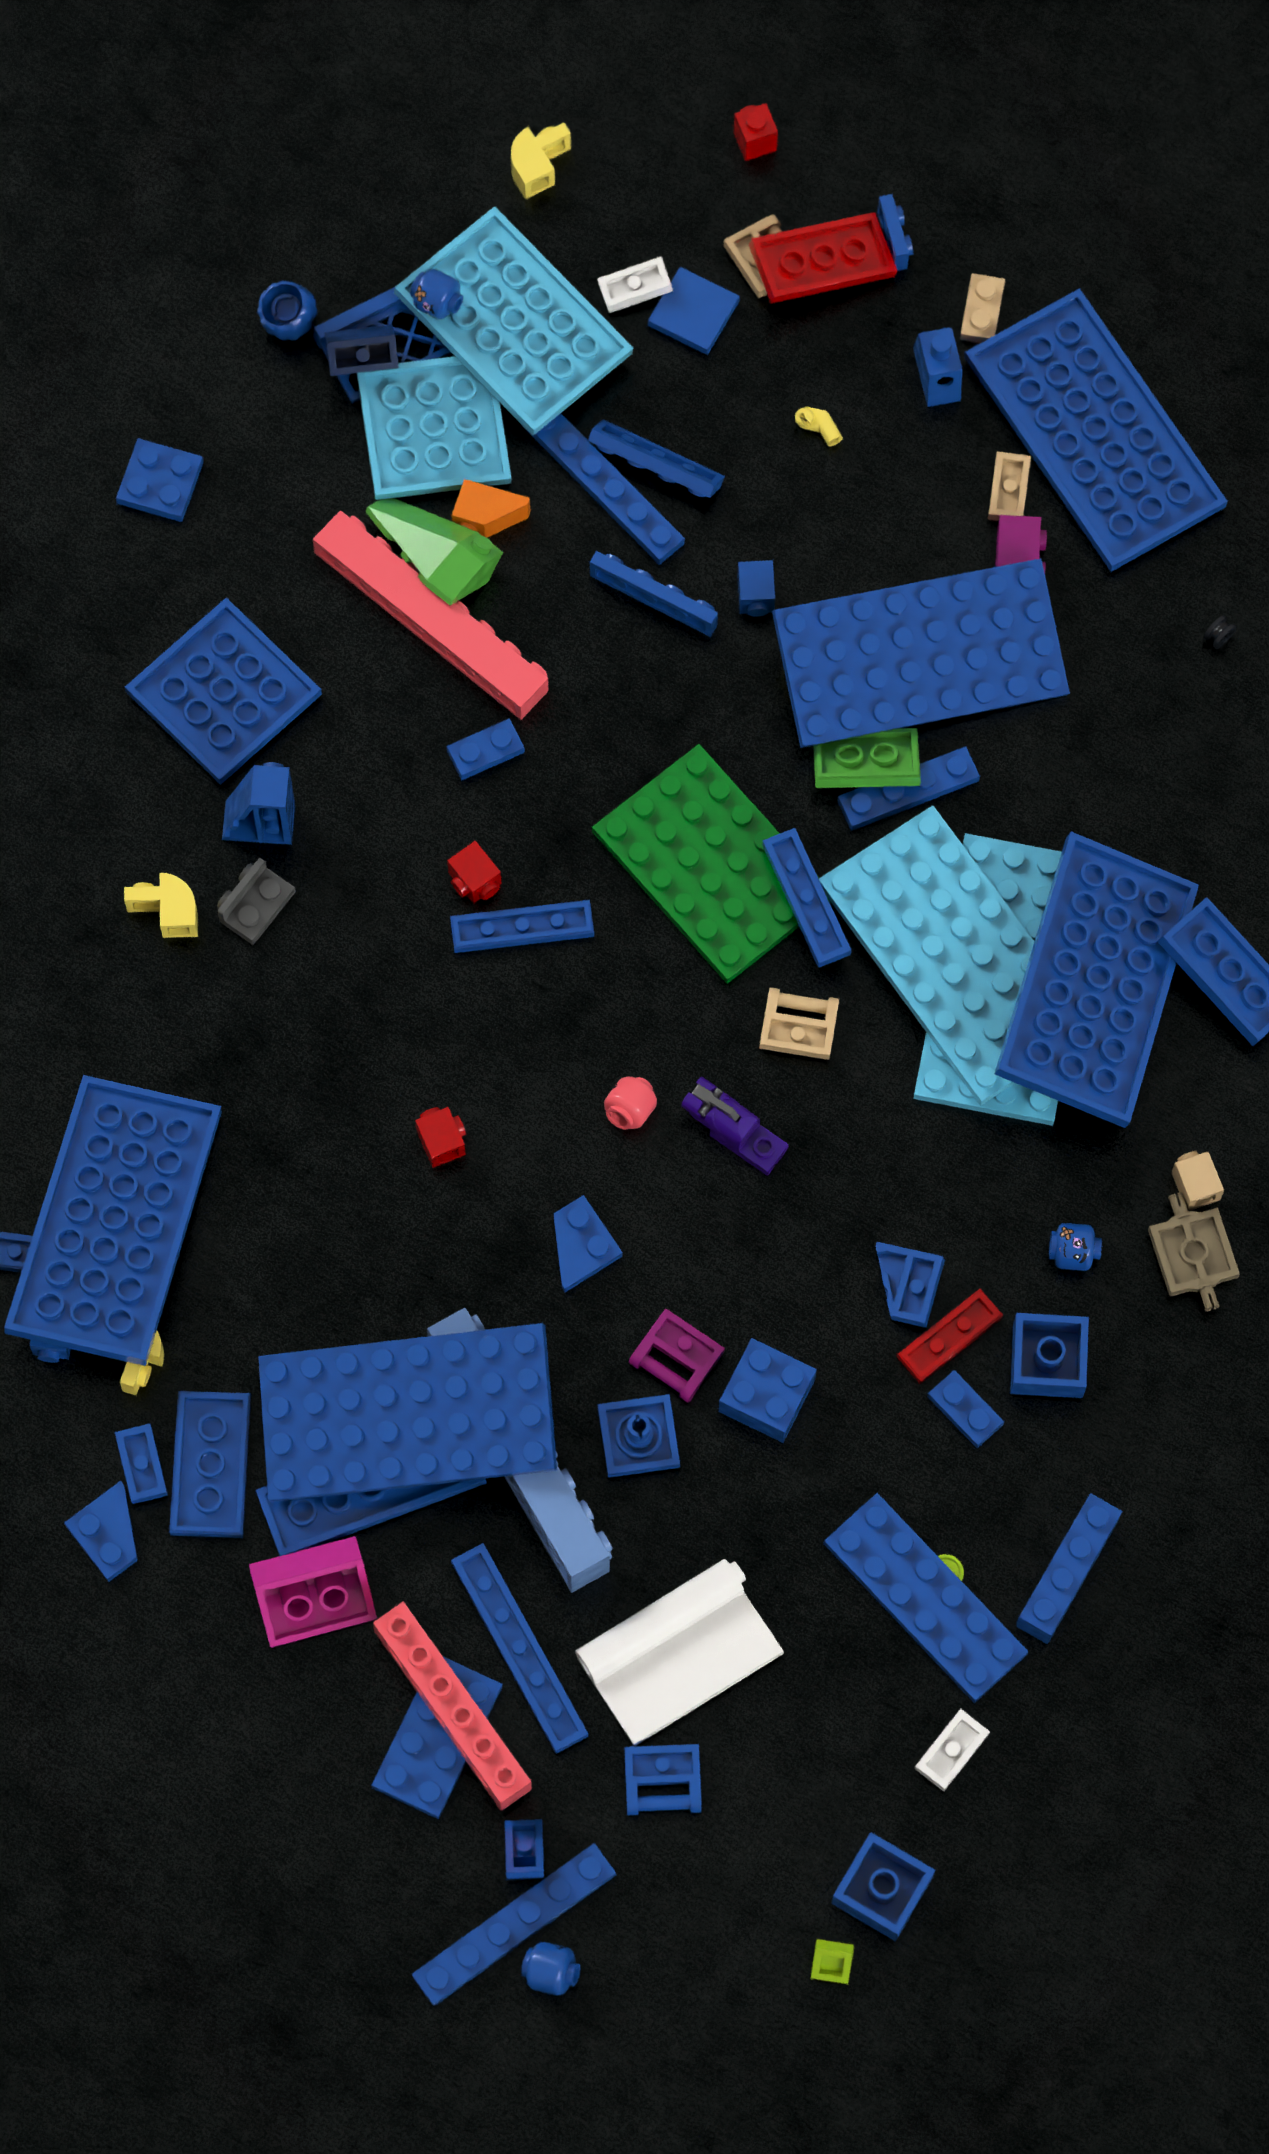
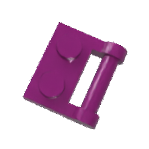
[628,1308,725,1403]

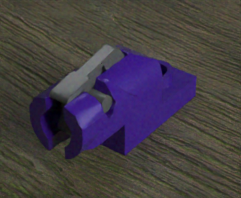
[682,1077,789,1176]

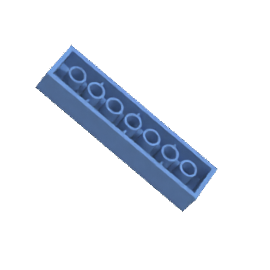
[427,1308,612,1593]

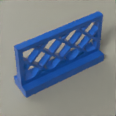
[313,287,452,404]

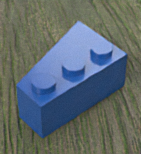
[222,762,295,845]

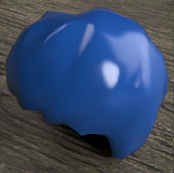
[257,280,318,341]

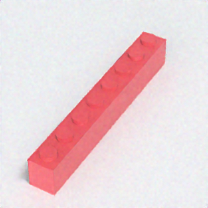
[313,510,548,720]

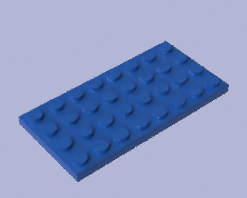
[964,288,1228,572]
[772,558,1070,748]
[994,832,1199,1128]
[4,1075,222,1366]
[258,1323,557,1502]

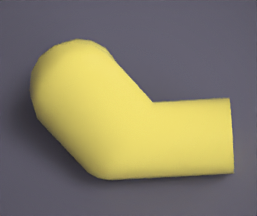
[795,407,843,446]

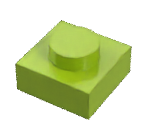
[811,1939,854,1984]

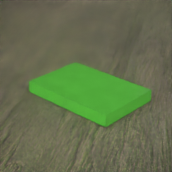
[813,728,921,788]

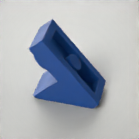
[505,1819,544,1880]

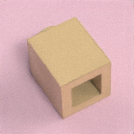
[1172,1151,1224,1211]

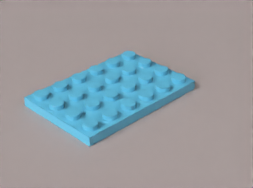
[394,206,633,436]

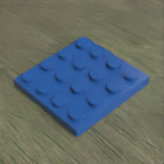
[125,597,322,785]

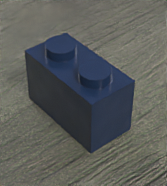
[325,325,399,376]

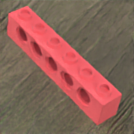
[373,1602,532,1811]

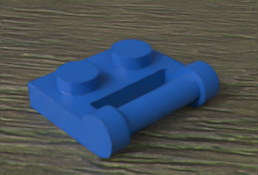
[625,1744,702,1815]

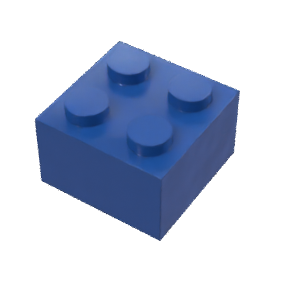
[1010,1313,1089,1398]
[718,1338,817,1443]
[831,1832,935,1942]

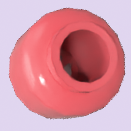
[604,1076,657,1130]

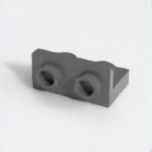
[217,858,296,945]

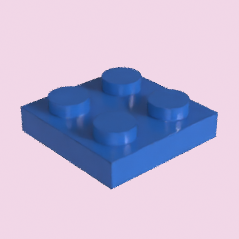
[116,438,204,522]

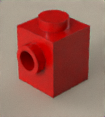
[734,103,778,161]
[447,841,501,904]
[415,1107,466,1168]

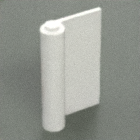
[575,1559,784,1746]

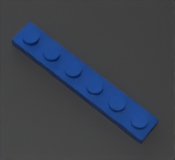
[522,413,685,565]
[451,1543,588,1754]
[412,1843,616,2007]

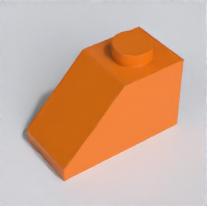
[452,479,530,538]

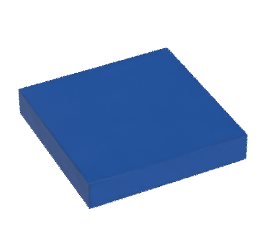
[648,267,740,355]

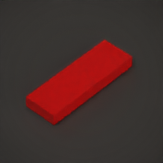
[897,1289,1003,1384]

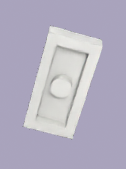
[597,257,673,313]
[915,1709,990,1791]

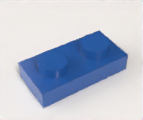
[877,194,913,271]
[447,718,525,780]
[927,1370,1004,1448]
[115,1424,168,1504]

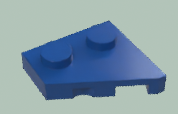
[554,1195,623,1292]
[876,1242,945,1328]
[64,1481,138,1582]

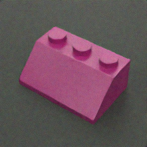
[249,1536,377,1648]

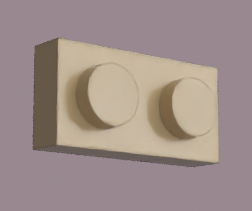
[960,273,1005,343]
[988,452,1031,521]

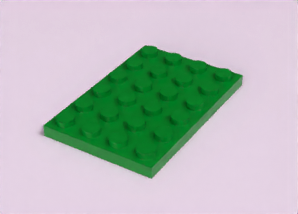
[592,744,830,984]

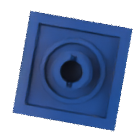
[598,1394,680,1478]

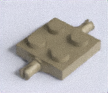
[1148,1192,1240,1311]

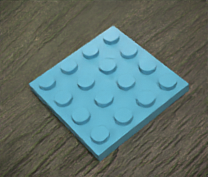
[357,356,511,500]

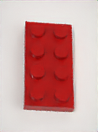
[749,212,898,303]

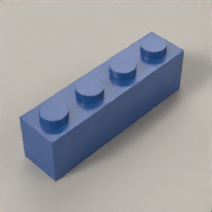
[1016,1493,1122,1645]

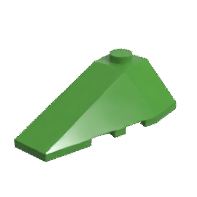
[365,498,503,606]

